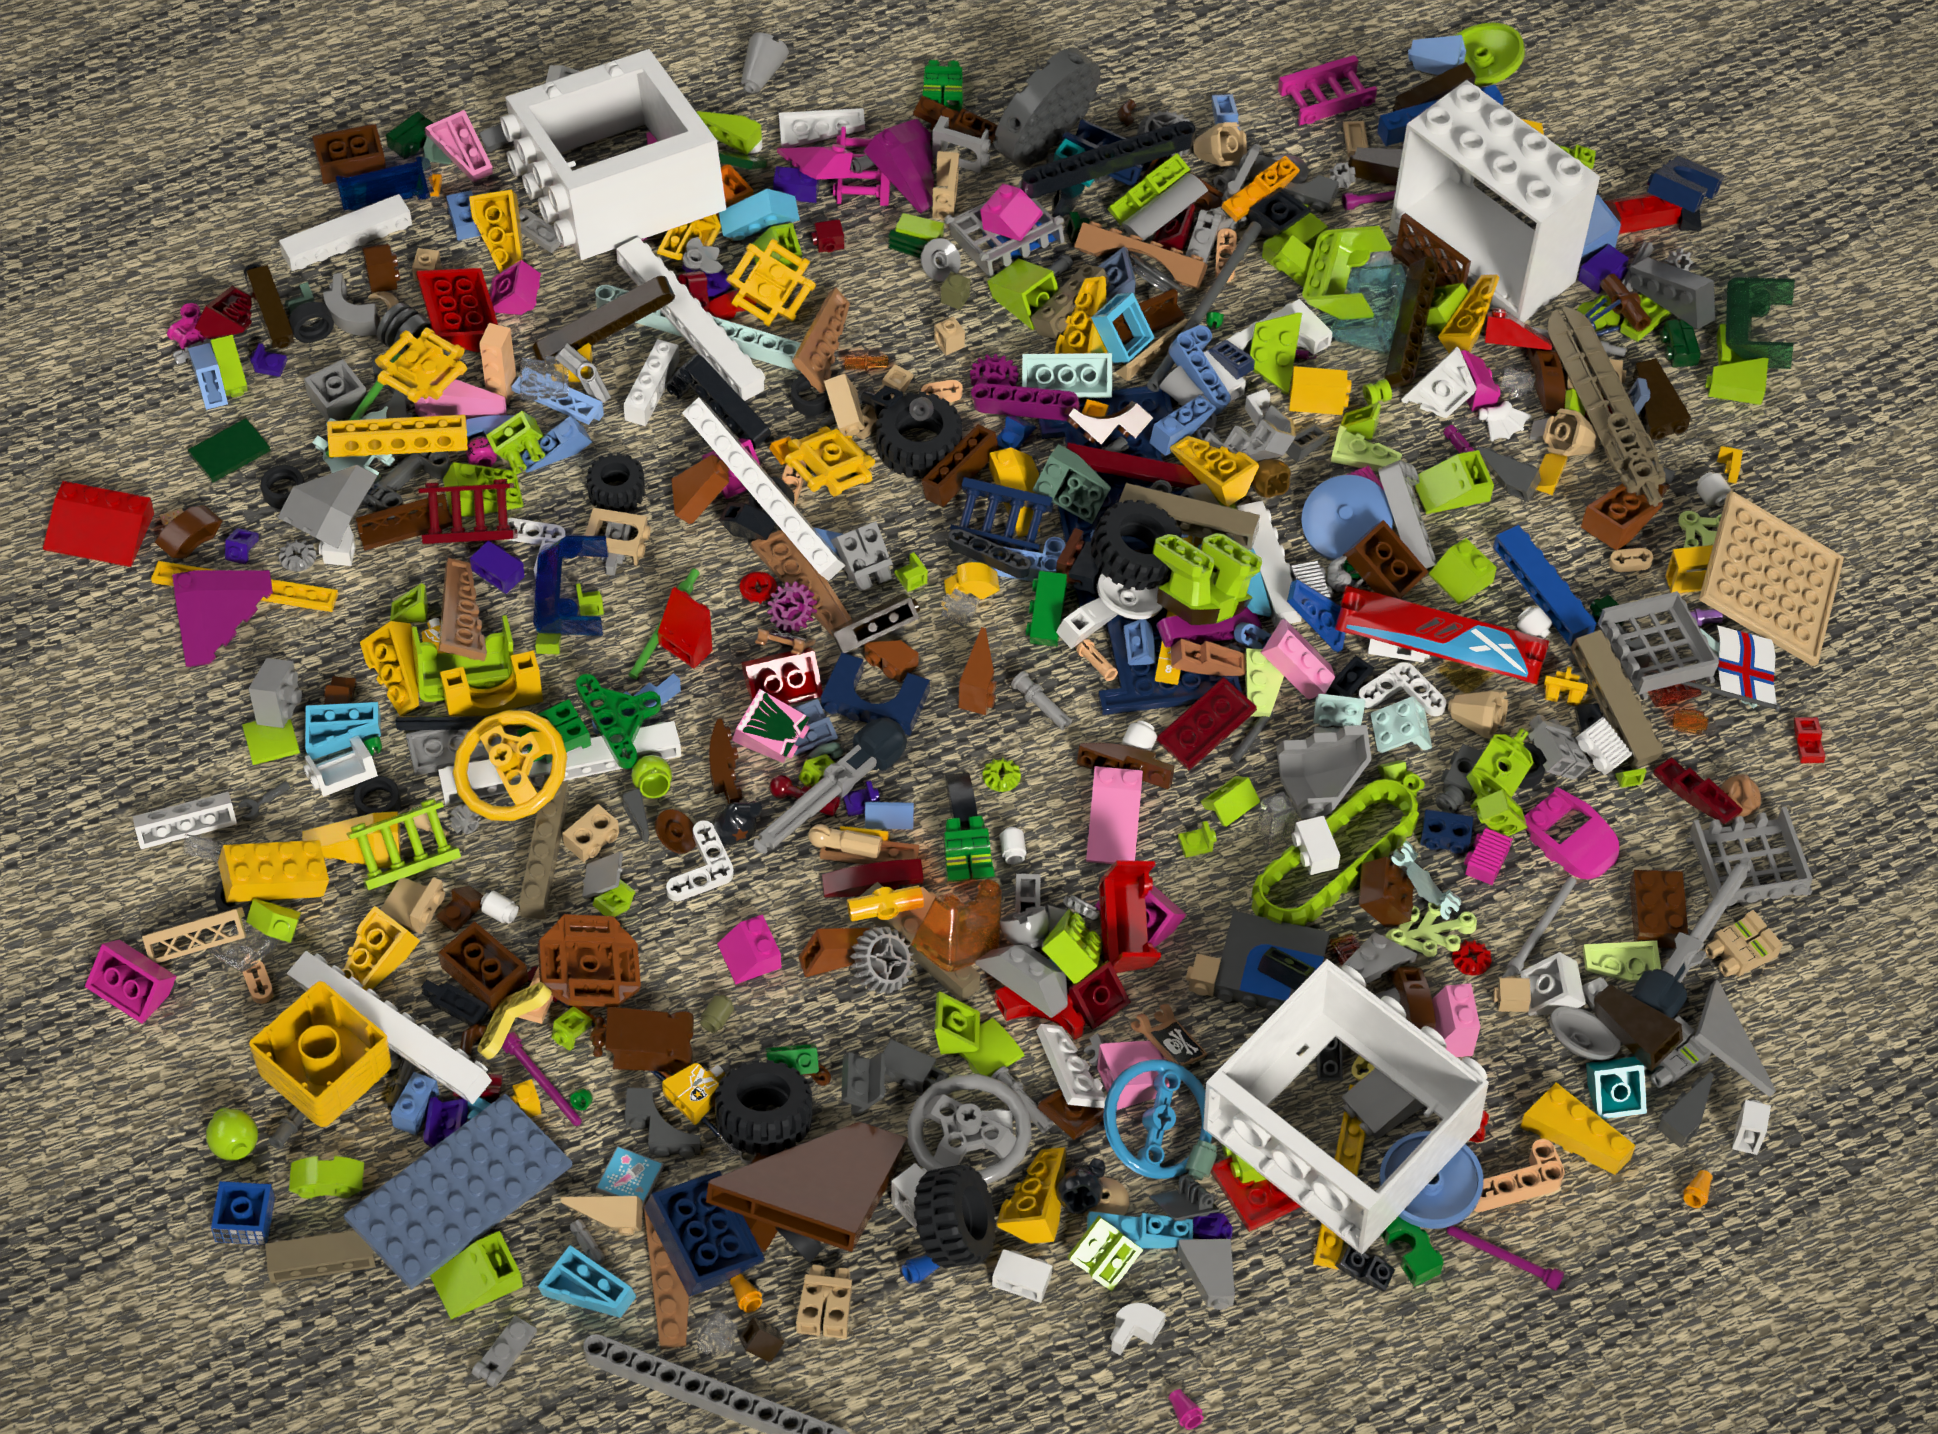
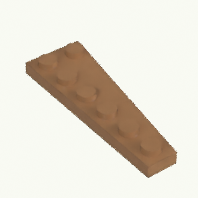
[792,287,850,393]
[751,529,852,638]
[439,558,487,661]
[643,1204,689,1349]

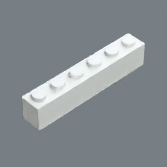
[279,194,412,271]
[1236,501,1302,627]

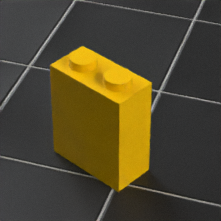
[1289,366,1351,415]

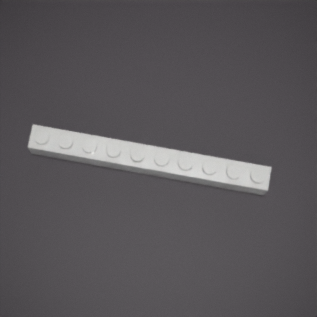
[616,237,765,401]
[682,397,846,581]
[438,721,681,805]
[286,951,492,1105]

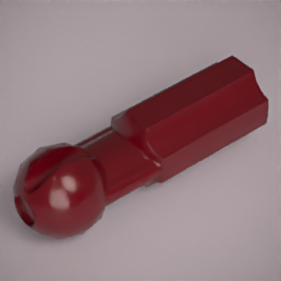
[769,775,841,816]

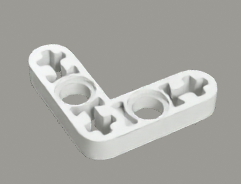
[507,518,566,583]
[1358,662,1446,716]
[666,821,734,901]

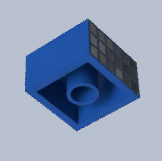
[211,1181,275,1245]

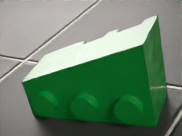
[1026,571,1067,647]

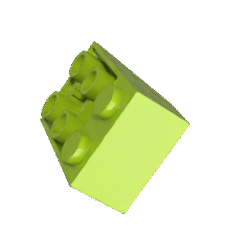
[1414,450,1494,514]
[443,462,524,517]
[1042,909,1102,984]
[430,1231,523,1319]

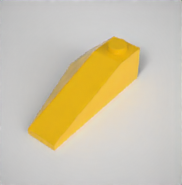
[1055,276,1107,354]
[996,1147,1066,1244]

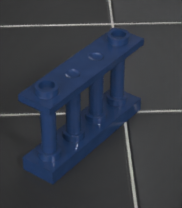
[1060,119,1152,187]
[950,477,1054,553]

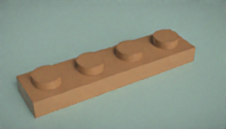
[820,840,919,864]

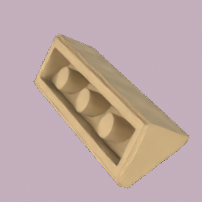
[1116,318,1188,381]

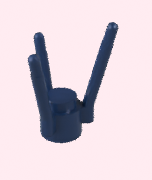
[1585,298,1621,336]

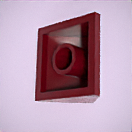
[1152,204,1195,251]
[1069,960,1131,1030]

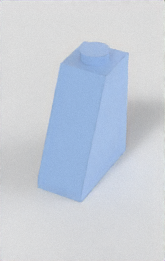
[1408,35,1466,75]
[188,343,228,410]

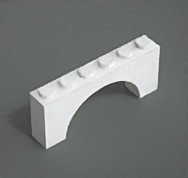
[1203,299,1333,403]

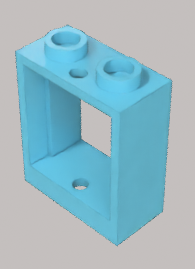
[1091,292,1155,364]

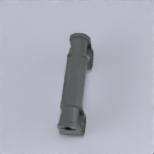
[362,451,451,520]

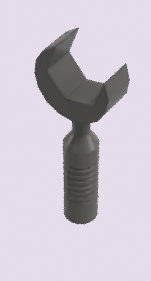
[238,781,291,821]

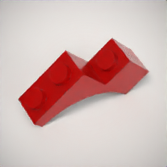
[994,986,1085,1040]

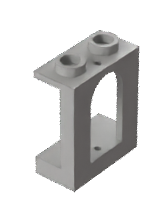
[932,116,991,173]

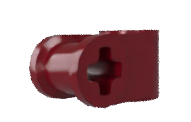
[678,271,709,312]

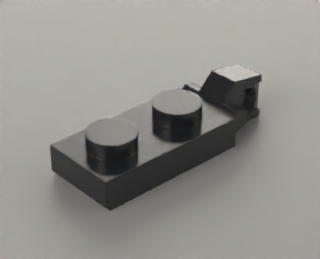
[421,979,489,1026]

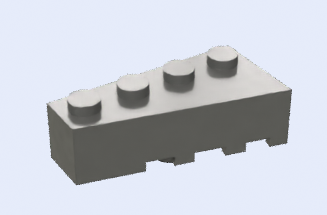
[1630,257,1715,330]

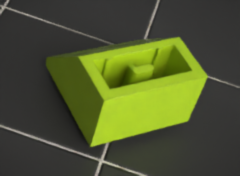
[752,223,803,272]

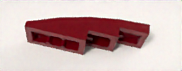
[1653,757,1743,824]
[822,858,924,898]

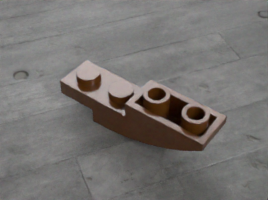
[913,95,998,144]
[1526,348,1566,414]
[709,718,743,804]
[1077,743,1175,789]
[1389,966,1436,1030]

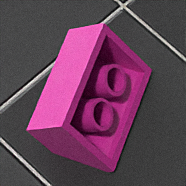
[1095,885,1187,948]
[85,940,177,1024]

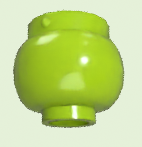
[631,755,672,798]

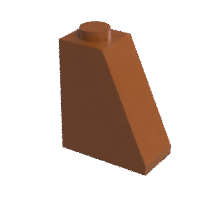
[672,454,729,524]
[798,928,876,977]

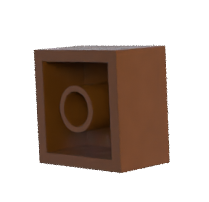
[1359,856,1414,928]

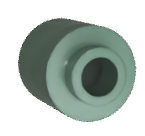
[1185,1140,1217,1180]

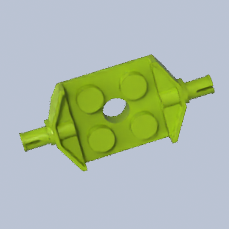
[1466,728,1533,812]

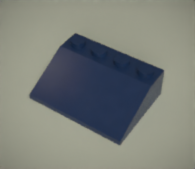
[644,1170,765,1297]

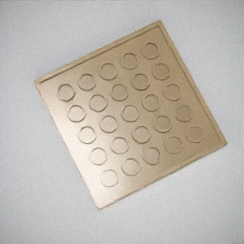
[1699,491,1844,666]

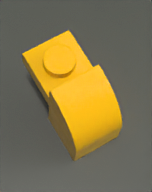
[944,562,1000,602]

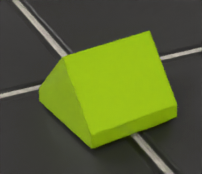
[1377,760,1407,782]

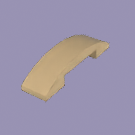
[855,364,913,440]

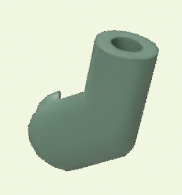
[807,742,844,760]

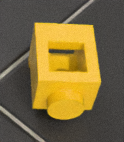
[510,1079,542,1118]

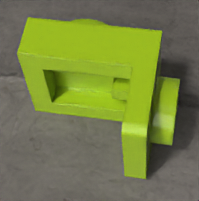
[592,879,635,917]

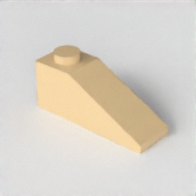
[561,1196,643,1236]

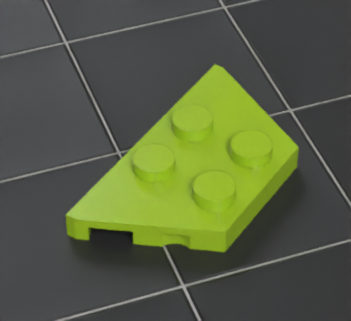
[1249,312,1302,395]

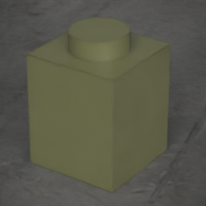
[941,272,970,310]

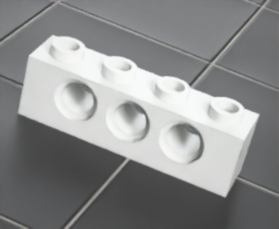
[624,339,679,426]
[132,792,237,849]

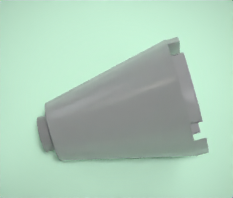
[741,32,789,93]

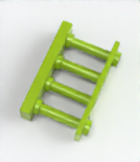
[346,798,461,891]

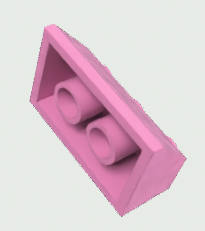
[1261,618,1335,699]

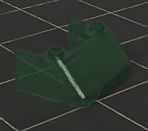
[1725,277,1795,369]

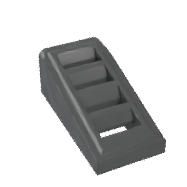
[1286,422,1331,462]
[622,788,649,843]

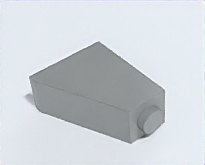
[1177,1239,1235,1310]

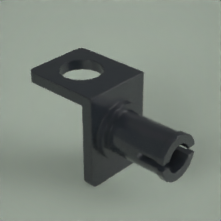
[861,385,903,419]

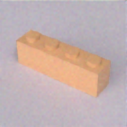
[480,323,517,405]

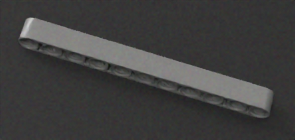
[583,1334,850,1434]

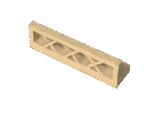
[142,907,247,963]

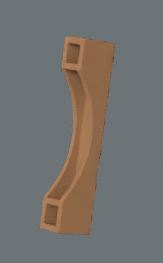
[1074,221,1208,290]

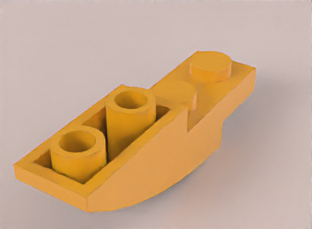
[1221,155,1300,222]

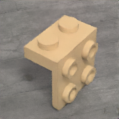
[380,877,445,934]

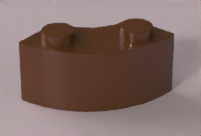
[154,505,223,558]

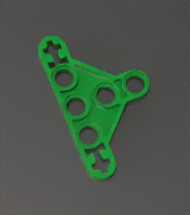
[576,674,661,769]

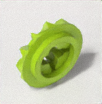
[983,757,1021,792]

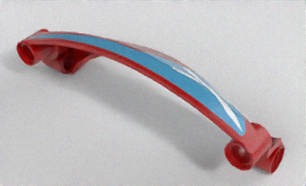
[1335,585,1549,685]

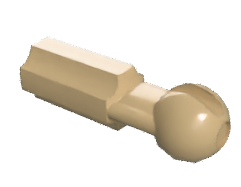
[808,824,882,859]

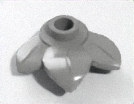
[683,237,723,274]

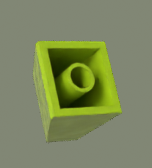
[987,259,1059,330]

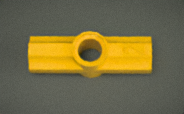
[847,885,924,922]

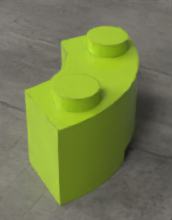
[289,1156,364,1199]

